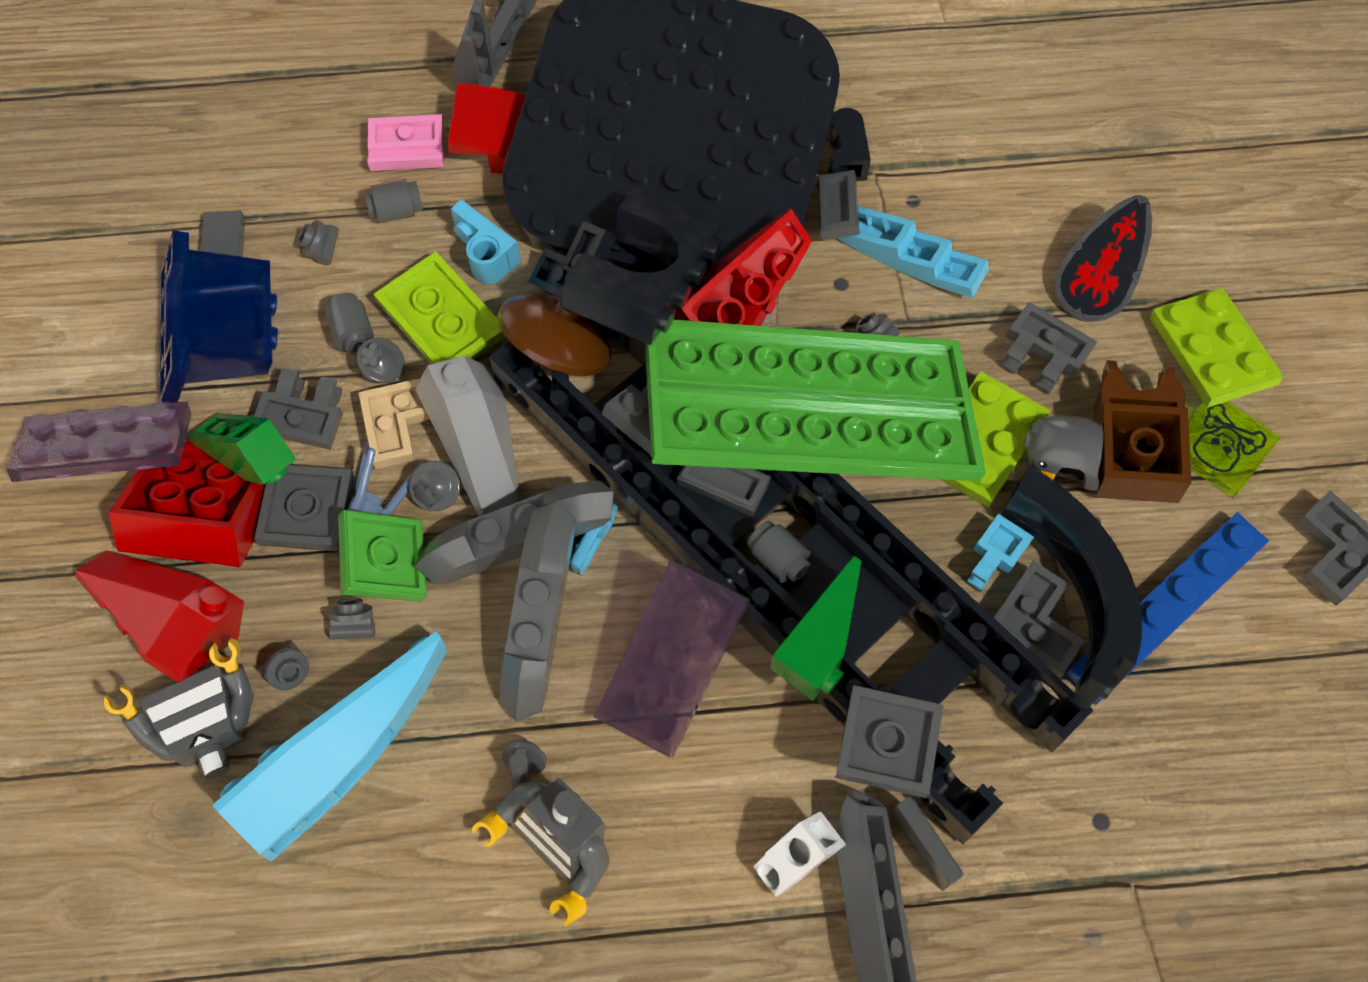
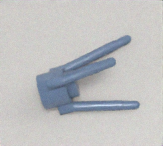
[348,441,422,516]

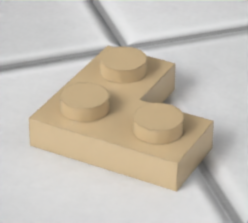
[358,378,430,470]

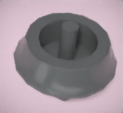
[356,337,405,383]
[409,461,460,511]

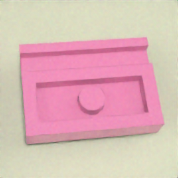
[367,114,444,171]

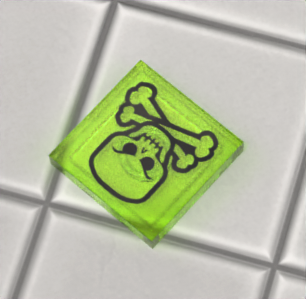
[1189,401,1281,499]

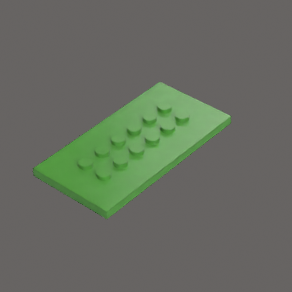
[645,320,986,481]

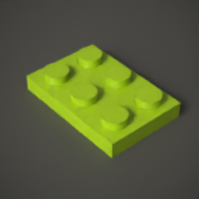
[373,251,506,364]
[1150,288,1284,408]
[940,371,1051,508]

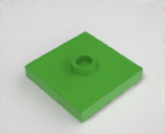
[338,510,427,602]

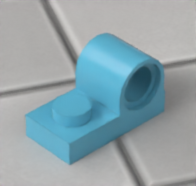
[451,199,521,284]

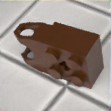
[1094,360,1192,503]

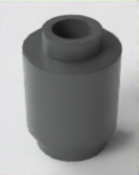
[365,179,423,223]
[325,293,374,353]
[747,521,810,583]

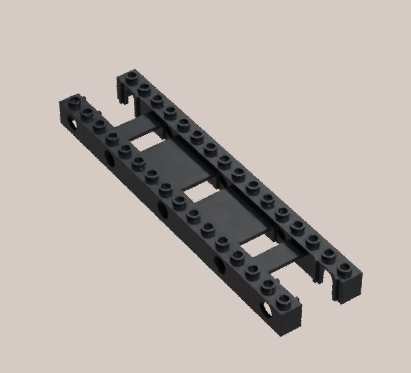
[489,261,1094,845]

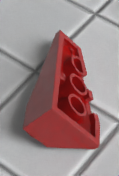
[673,209,812,326]
[76,551,244,684]

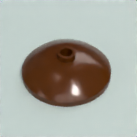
[498,293,611,376]

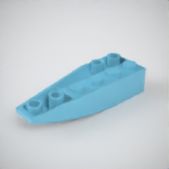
[212,631,448,862]

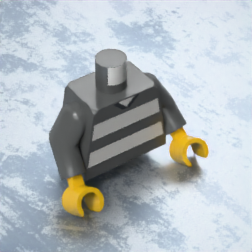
[104,638,254,780]
[472,778,610,926]

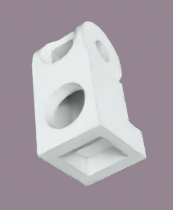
[753,811,846,898]

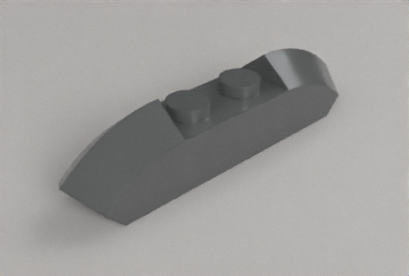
[414,481,614,584]
[500,503,576,722]
[837,787,917,982]

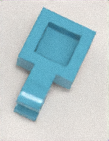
[967,514,1034,592]

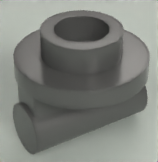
[298,220,339,265]
[855,313,899,336]
[329,598,375,640]
[258,641,309,690]
[502,740,547,790]

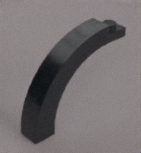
[1001,465,1142,710]

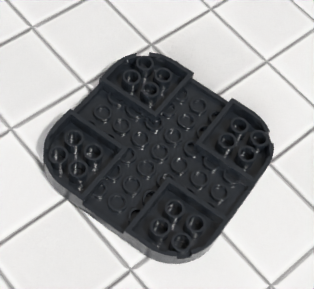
[503,0,840,273]

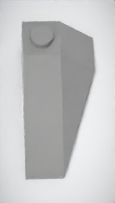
[416,356,521,517]

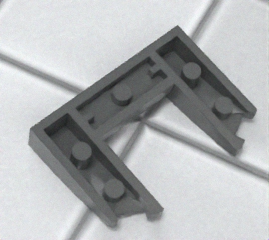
[454,0,537,92]

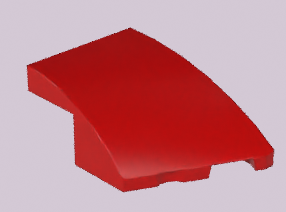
[448,83,526,174]

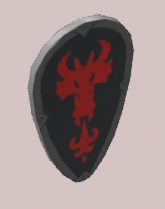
[1054,195,1152,323]

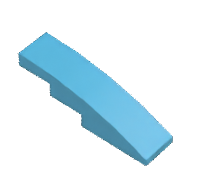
[837,206,989,298]

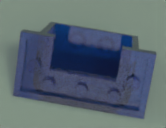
[159,230,278,409]

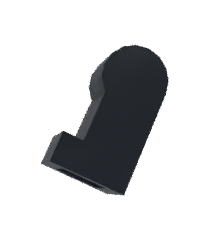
[828,108,871,181]

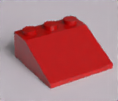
[108,438,266,567]

